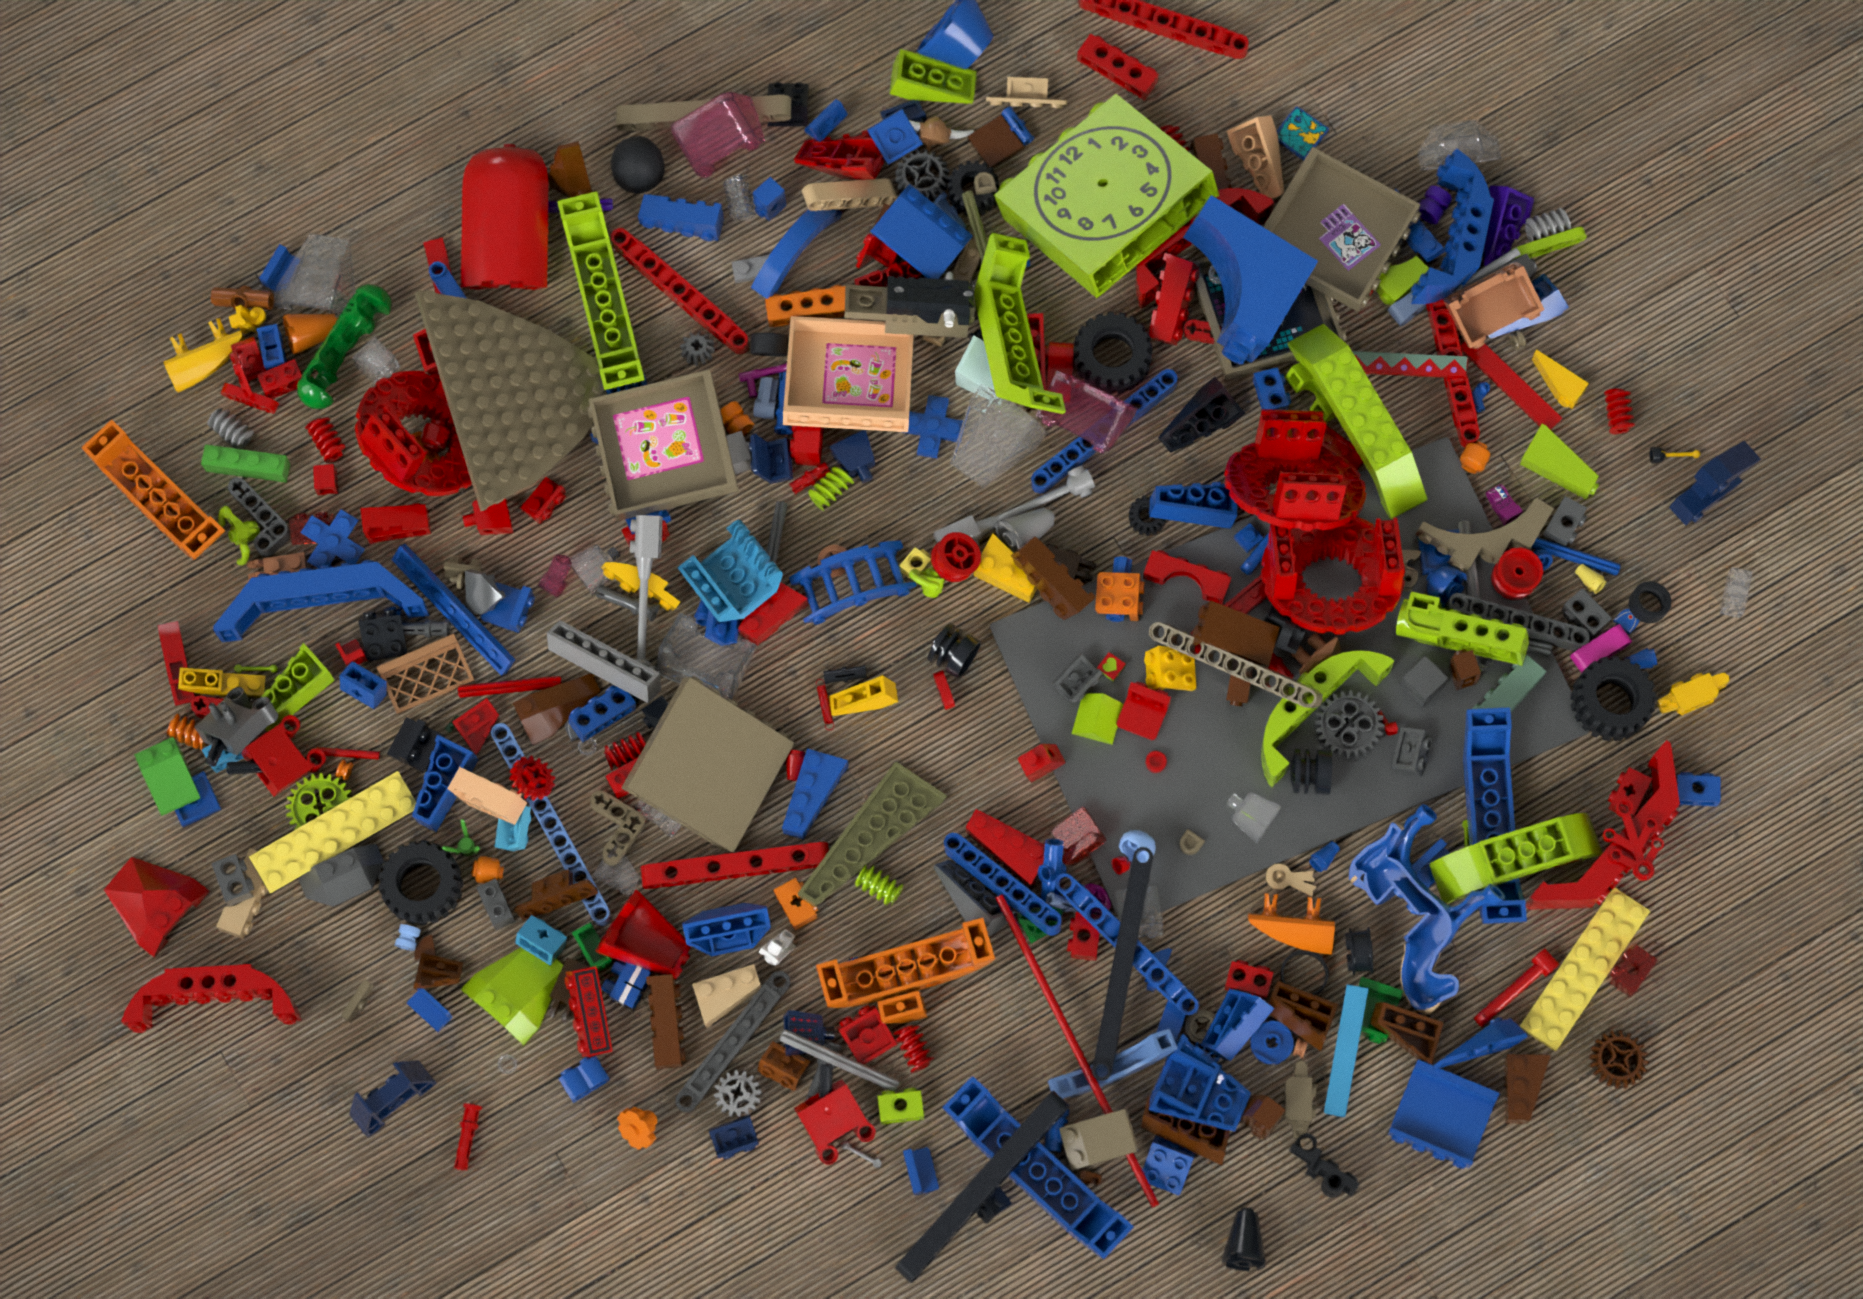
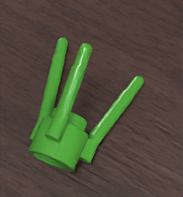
[442,819,480,857]

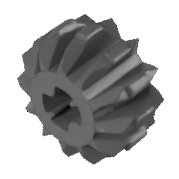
[680,331,715,366]

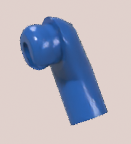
[1471,382,1490,413]

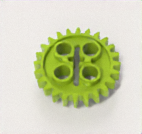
[285,773,352,830]

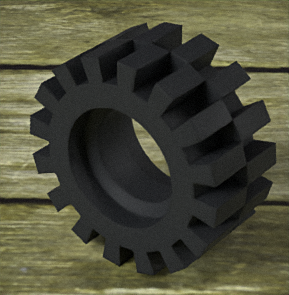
[1129,495,1166,536]

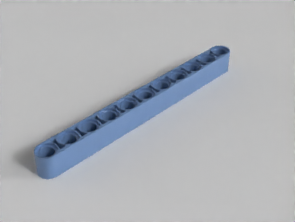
[491,723,612,926]

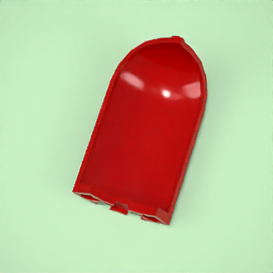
[461,144,549,290]

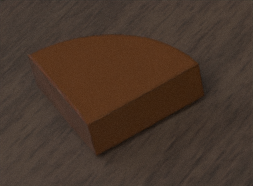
[414,934,437,961]
[1080,1171,1102,1185]

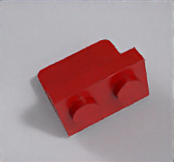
[856,233,899,269]
[229,337,267,397]
[1116,682,1171,740]

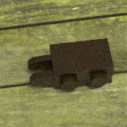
[1045,544,1097,582]
[549,957,589,1023]

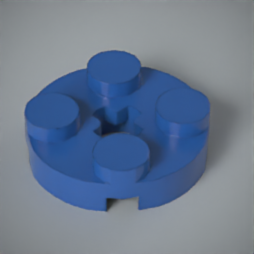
[1250,1021,1294,1065]

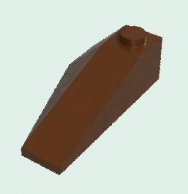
[513,673,601,746]

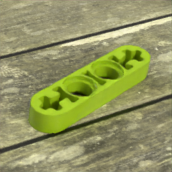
[1510,227,1587,261]

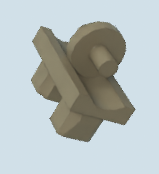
[443,556,482,589]

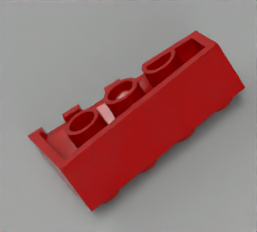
[1149,253,1200,346]

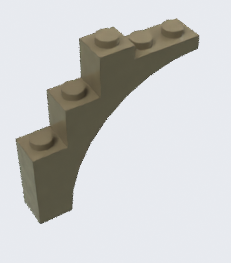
[1415,498,1554,574]

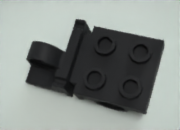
[1264,605,1308,654]
[1289,1133,1360,1198]

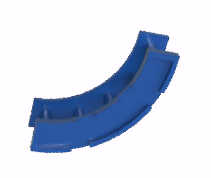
[789,540,917,625]

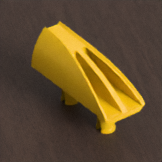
[163,318,244,393]

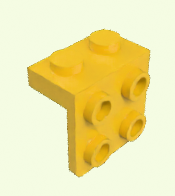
[1144,646,1196,691]

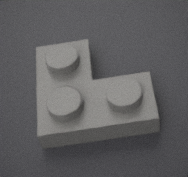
[731,255,779,299]

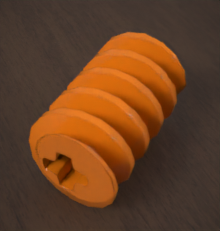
[167,713,209,752]

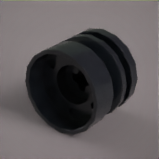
[927,623,981,679]
[1290,749,1332,795]

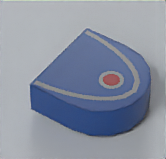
[1613,609,1639,635]

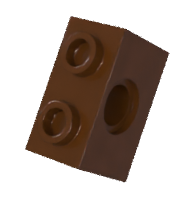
[1448,649,1481,691]

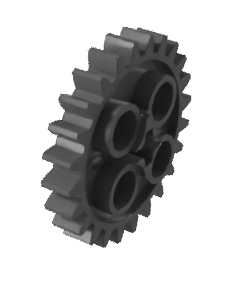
[1315,690,1384,759]

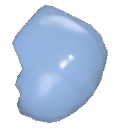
[1119,830,1156,863]

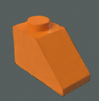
[877,990,928,1023]

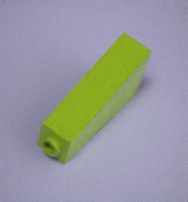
[1520,424,1599,499]

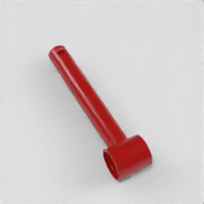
[1473,948,1560,1027]

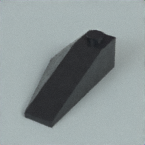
[1158,377,1246,453]

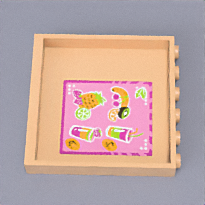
[783,316,914,432]

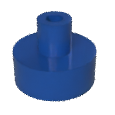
[1533,549,1553,571]

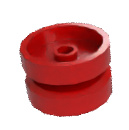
[1491,547,1543,600]

